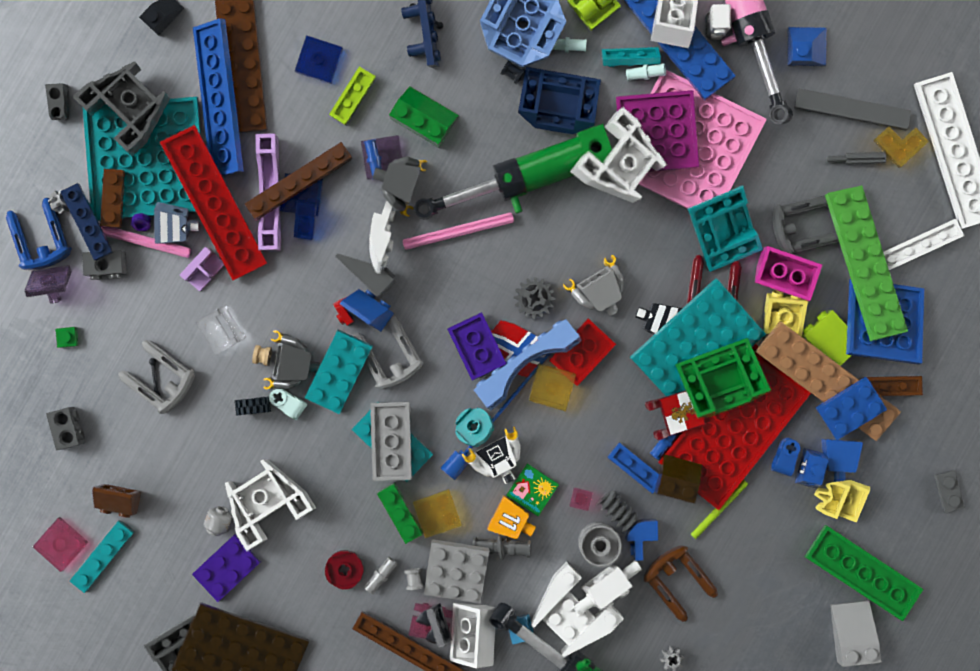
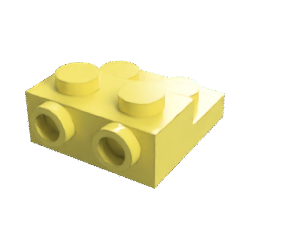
[763,290,808,337]

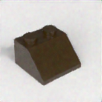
[654,454,702,504]

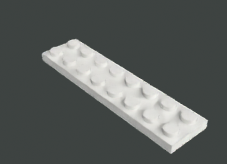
[914,72,980,229]

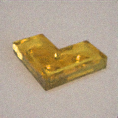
[873,126,929,168]

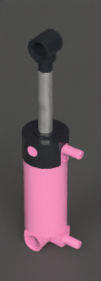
[721,0,793,124]

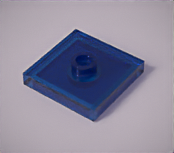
[294,35,343,84]

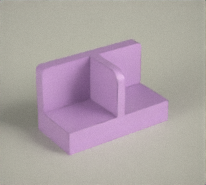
[180,247,224,291]

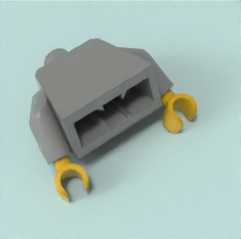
[563,255,624,316]

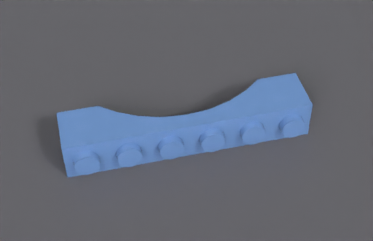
[474,319,582,411]

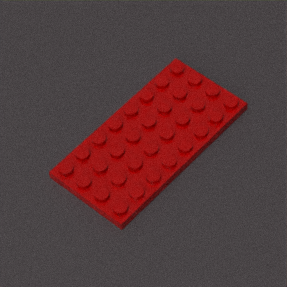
[658,344,811,510]

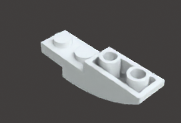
[369,201,396,274]

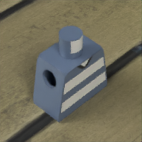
[154,202,200,244]

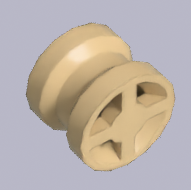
[252,345,272,366]

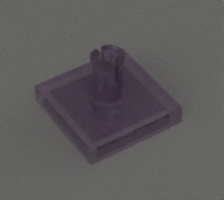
[24,265,72,304]

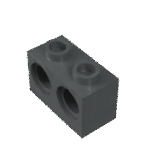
[46,407,85,451]

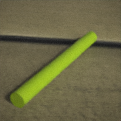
[690,479,749,539]

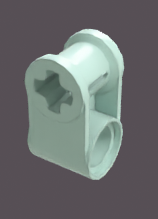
[269,389,308,420]

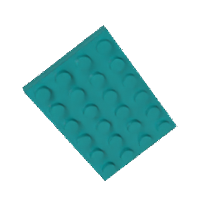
[630,278,766,396]

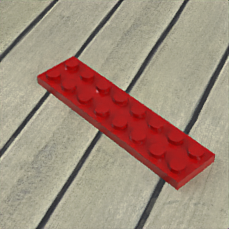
[160,125,267,281]

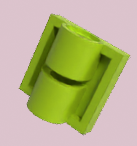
[567,0,621,31]

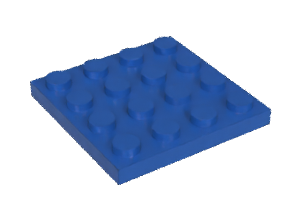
[846,279,924,365]

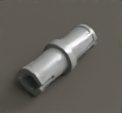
[364,557,398,595]

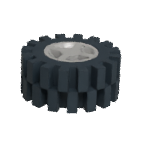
[234,397,271,416]

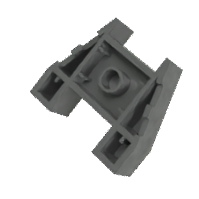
[73,61,170,157]

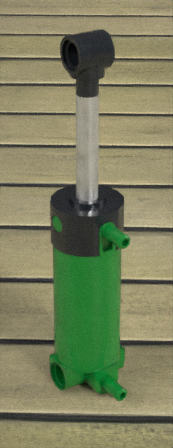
[489,603,603,671]

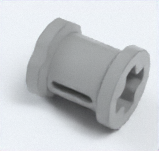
[404,568,424,590]

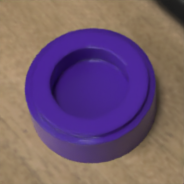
[131,213,151,231]

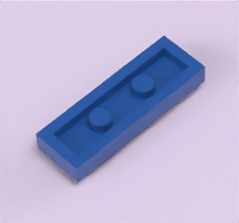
[607,442,659,494]

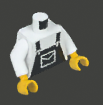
[462,426,521,484]

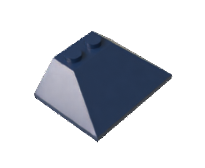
[518,67,601,135]

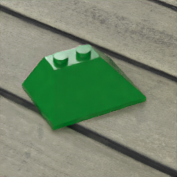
[675,338,771,418]

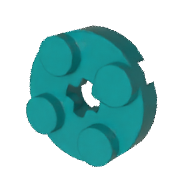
[455,408,495,447]

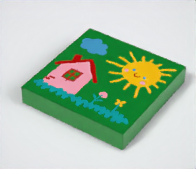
[506,463,559,516]

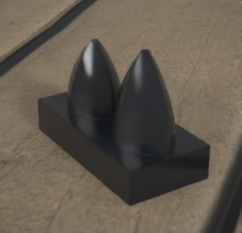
[416,603,452,648]

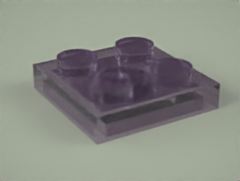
[361,135,402,180]

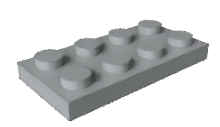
[370,402,412,481]

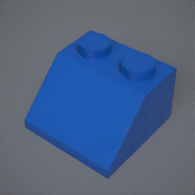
[339,289,394,332]

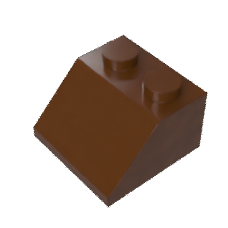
[92,484,141,518]

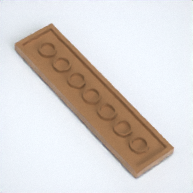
[756,321,901,441]

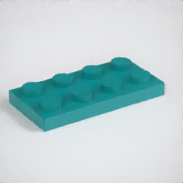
[305,329,373,414]
[351,402,433,482]

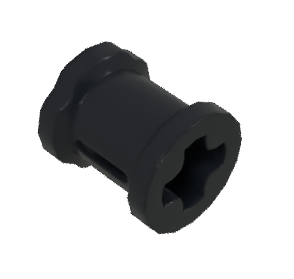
[500,60,525,84]

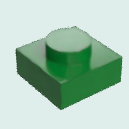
[55,327,79,348]

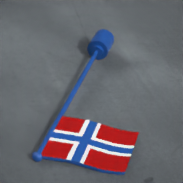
[441,320,552,480]

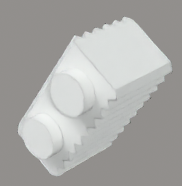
[705,4,731,40]

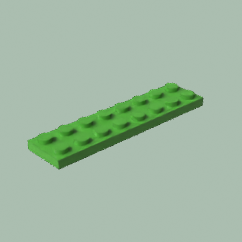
[825,185,908,341]

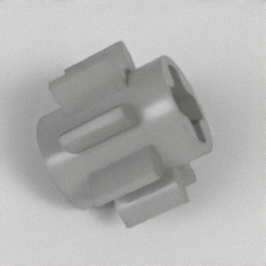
[48,189,69,214]
[660,646,685,671]

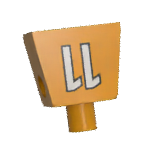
[487,495,536,539]

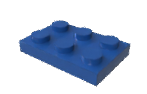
[815,377,887,440]

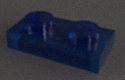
[294,200,317,240]

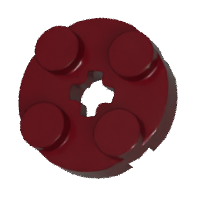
[325,550,364,590]

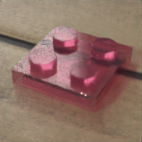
[32,517,89,572]

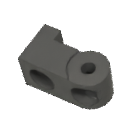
[45,83,69,120]

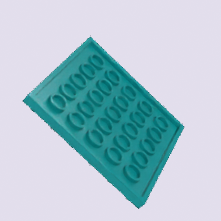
[82,96,202,221]

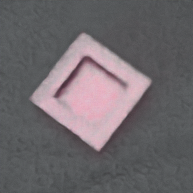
[569,487,593,511]

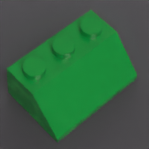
[389,86,459,148]

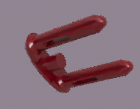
[686,255,742,305]

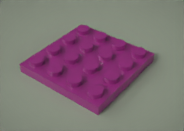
[616,90,699,172]

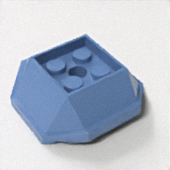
[480,0,566,67]

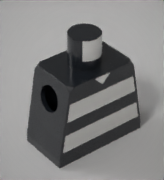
[635,303,682,335]

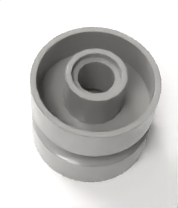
[578,522,621,567]

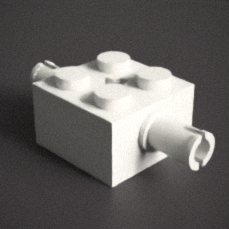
[573,560,642,616]

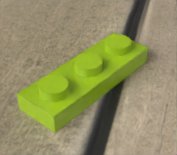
[329,66,376,126]

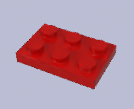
[549,318,616,386]

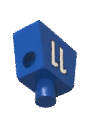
[795,448,828,488]

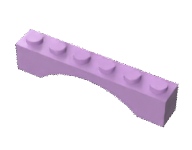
[256,134,281,252]

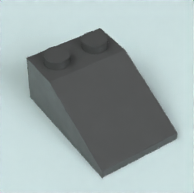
[335,254,396,299]

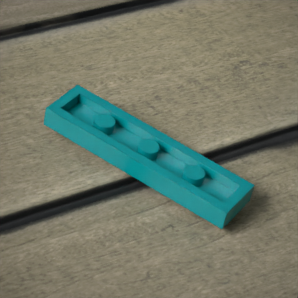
[69,520,134,593]

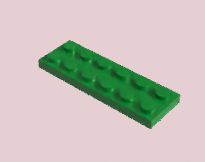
[804,525,924,621]

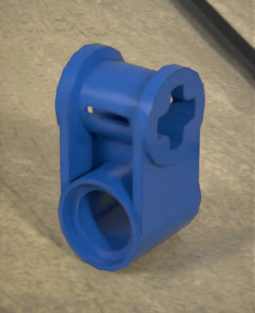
[771,438,800,476]

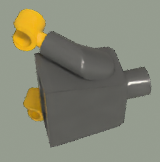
[372,157,427,217]
[263,330,320,389]

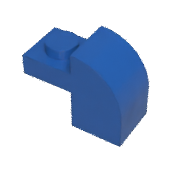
[625,519,658,561]

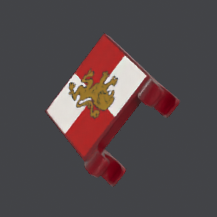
[645,390,706,440]

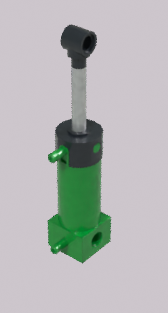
[414,124,612,220]

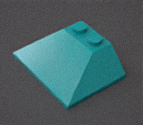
[687,186,763,272]

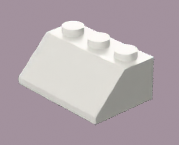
[450,603,496,668]

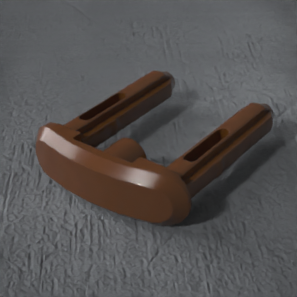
[644,545,718,622]

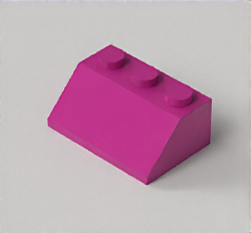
[755,246,822,302]

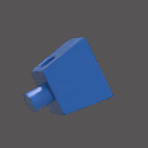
[821,439,863,482]

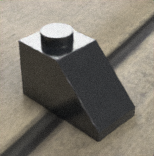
[139,0,184,36]

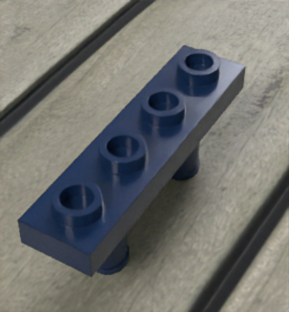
[401,0,441,68]
[60,183,114,261]

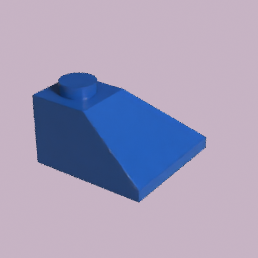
[788,27,827,66]

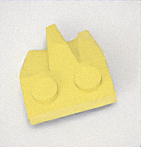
[814,480,870,522]

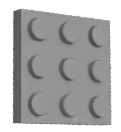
[424,539,489,603]

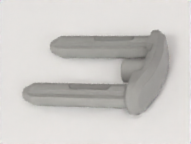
[354,315,424,389]
[119,340,195,414]

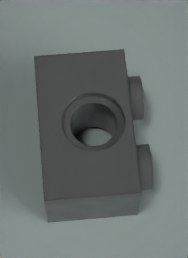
[82,250,127,280]

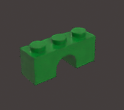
[377,482,423,544]

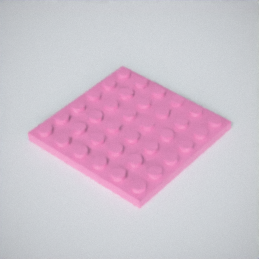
[638,70,767,209]

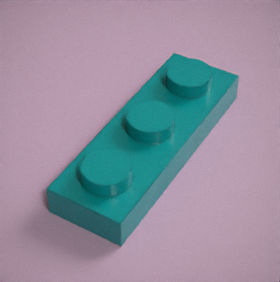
[601,47,661,67]

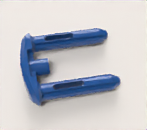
[6,198,72,270]

